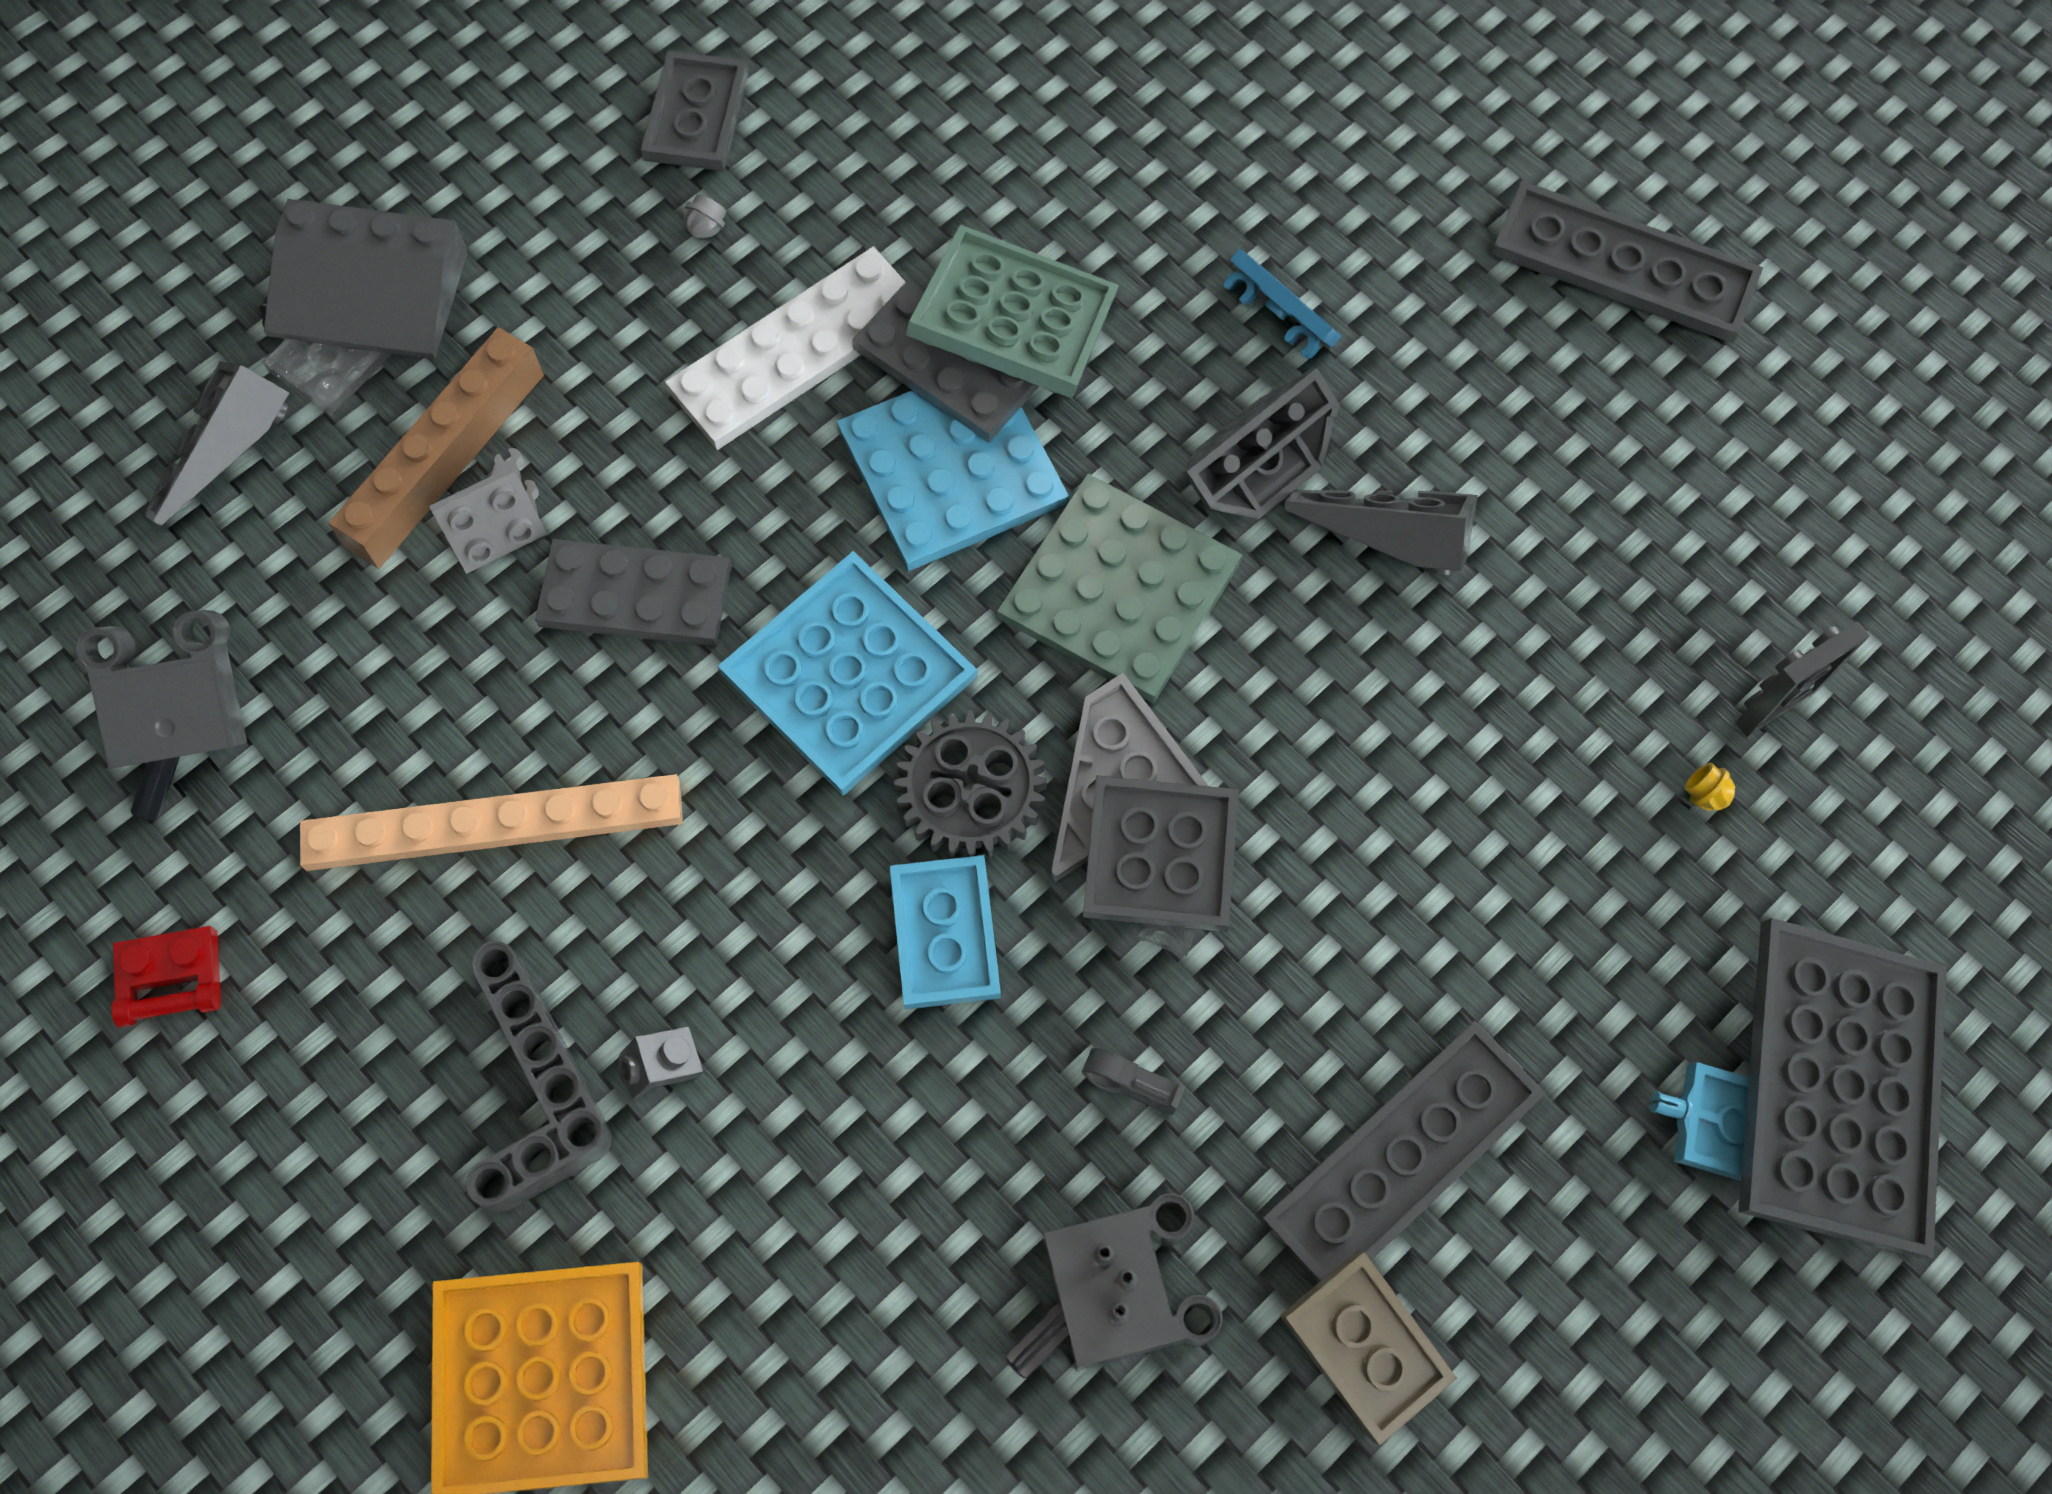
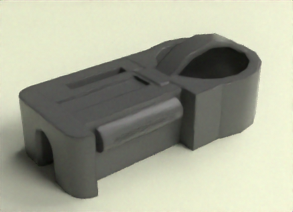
[1081,1048,1186,1115]

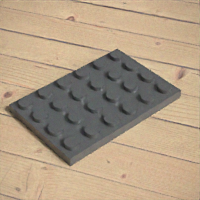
[1738,918,1947,1259]

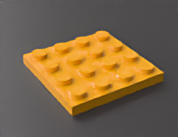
[431,1262,648,1494]

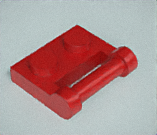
[111,926,221,1028]

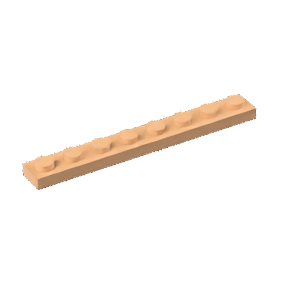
[300,774,683,871]

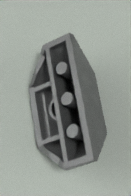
[1183,368,1340,519]

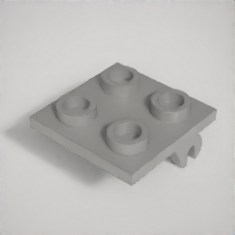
[429,448,547,574]

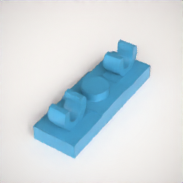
[1224,248,1342,359]

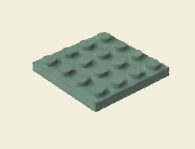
[906,225,1119,398]
[997,474,1243,704]

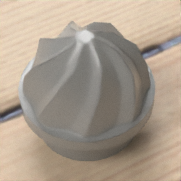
[684,194,727,239]

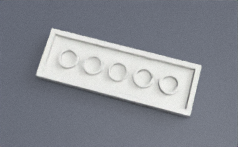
[665,246,905,450]

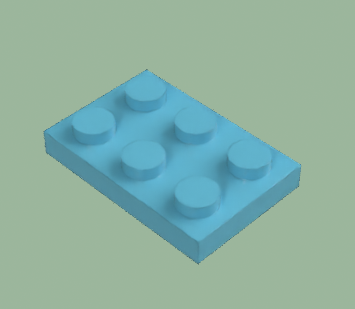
[890,855,1001,1009]

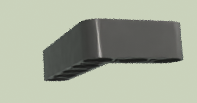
[466,941,612,1213]

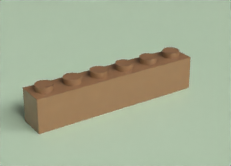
[328,327,544,569]

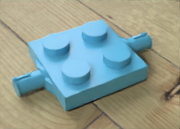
[1649,1062,1749,1181]

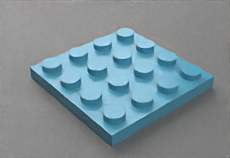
[837,390,1069,571]
[718,551,978,796]

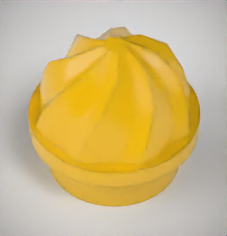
[1684,763,1735,811]

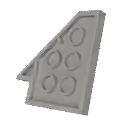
[1051,673,1209,882]

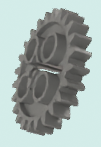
[894,711,1047,859]

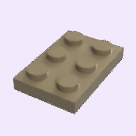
[1280,1250,1457,1446]

